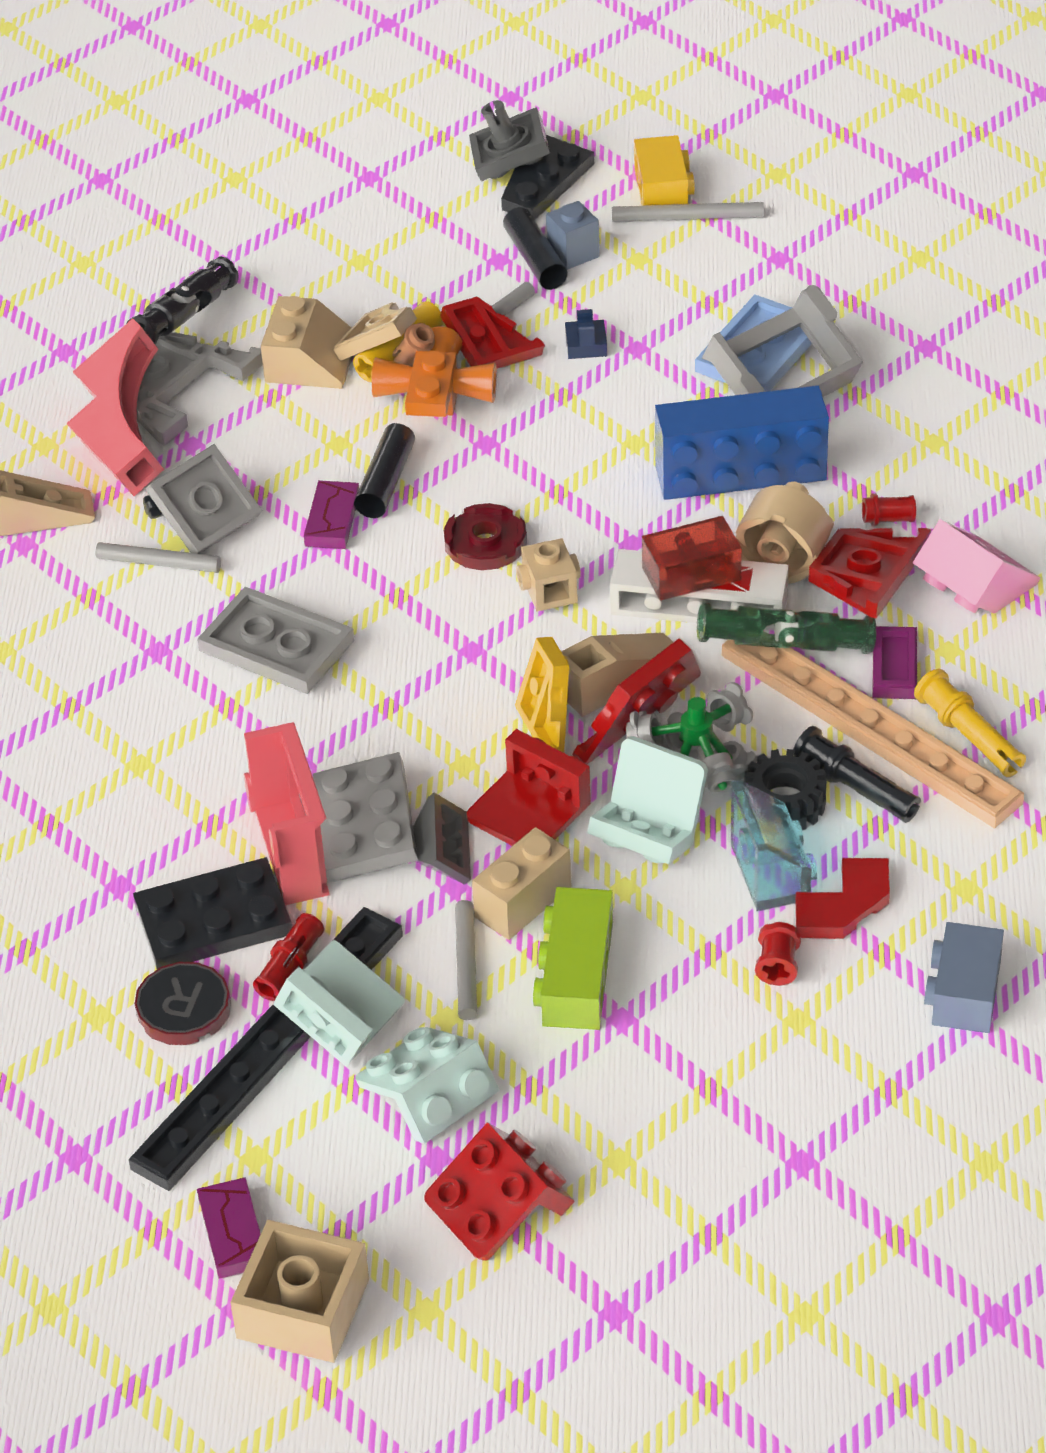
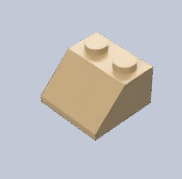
[261,296,353,389]

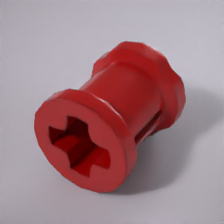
[755,922,801,986]

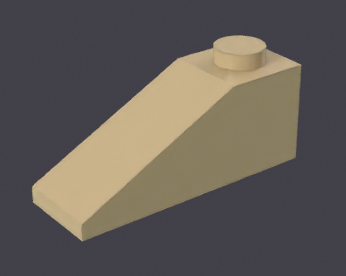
[0,470,95,536]

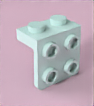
[587,736,708,864]
[355,1027,500,1144]

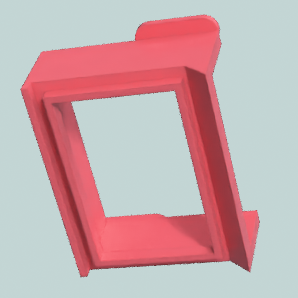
[244,722,330,906]

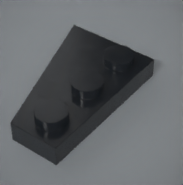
[501,135,595,220]

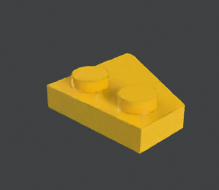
[515,637,569,753]

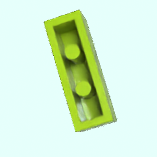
[533,887,613,1030]

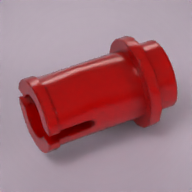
[861,493,917,527]

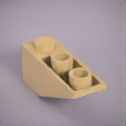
[561,633,673,717]

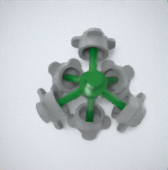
[626,682,757,792]

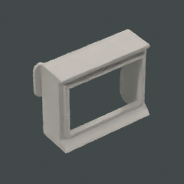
[702,285,863,397]

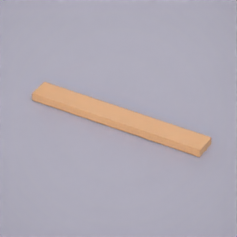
[721,623,1024,829]

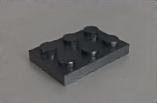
[133,857,292,969]

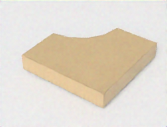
[333,302,417,361]

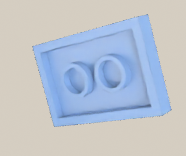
[695,294,812,391]

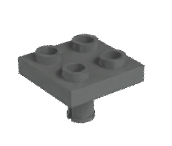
[469,100,550,182]

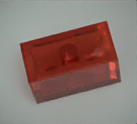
[642,515,742,601]

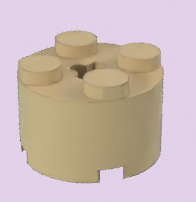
[734,481,834,584]

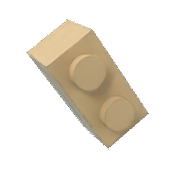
[472,827,572,940]

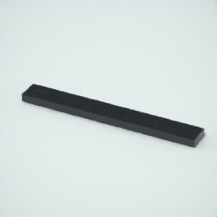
[128,907,403,1191]

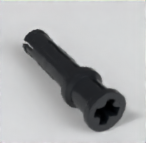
[793,725,921,823]

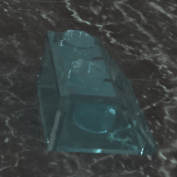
[731,780,817,911]

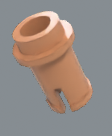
[392,323,435,366]

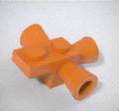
[372,326,497,417]

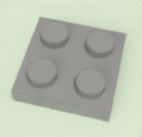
[145,444,263,554]

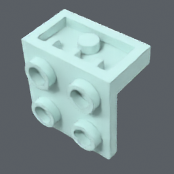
[273,940,405,1067]

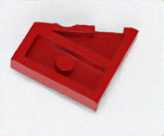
[440,296,545,369]

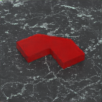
[795,858,890,939]

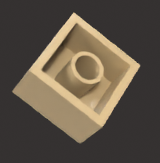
[230,1219,369,1363]

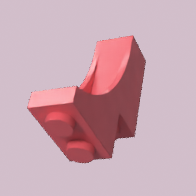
[66,319,165,496]

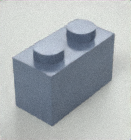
[924,922,1004,1034]

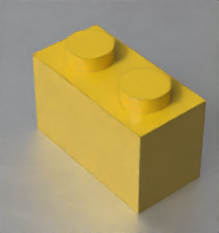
[634,135,695,205]

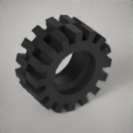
[744,749,827,833]

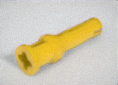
[914,668,1026,777]

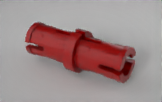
[253,913,325,1001]

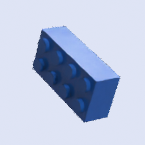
[655,385,829,500]

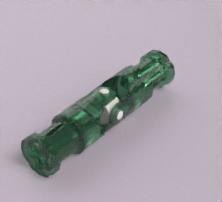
[696,603,876,655]

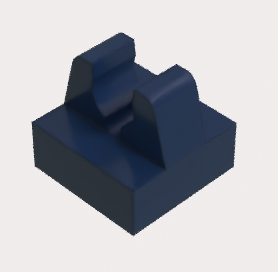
[565,309,608,359]

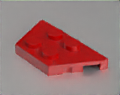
[808,528,932,619]
[572,638,701,764]

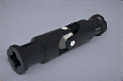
[126,256,239,344]

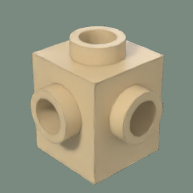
[516,538,581,612]

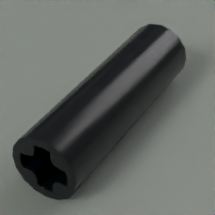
[503,207,568,290]
[354,423,415,518]

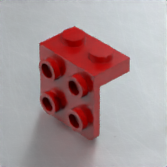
[467,729,591,846]
[424,1122,575,1261]

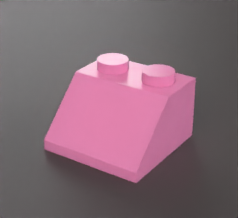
[913,519,1041,614]

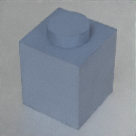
[546,201,600,270]

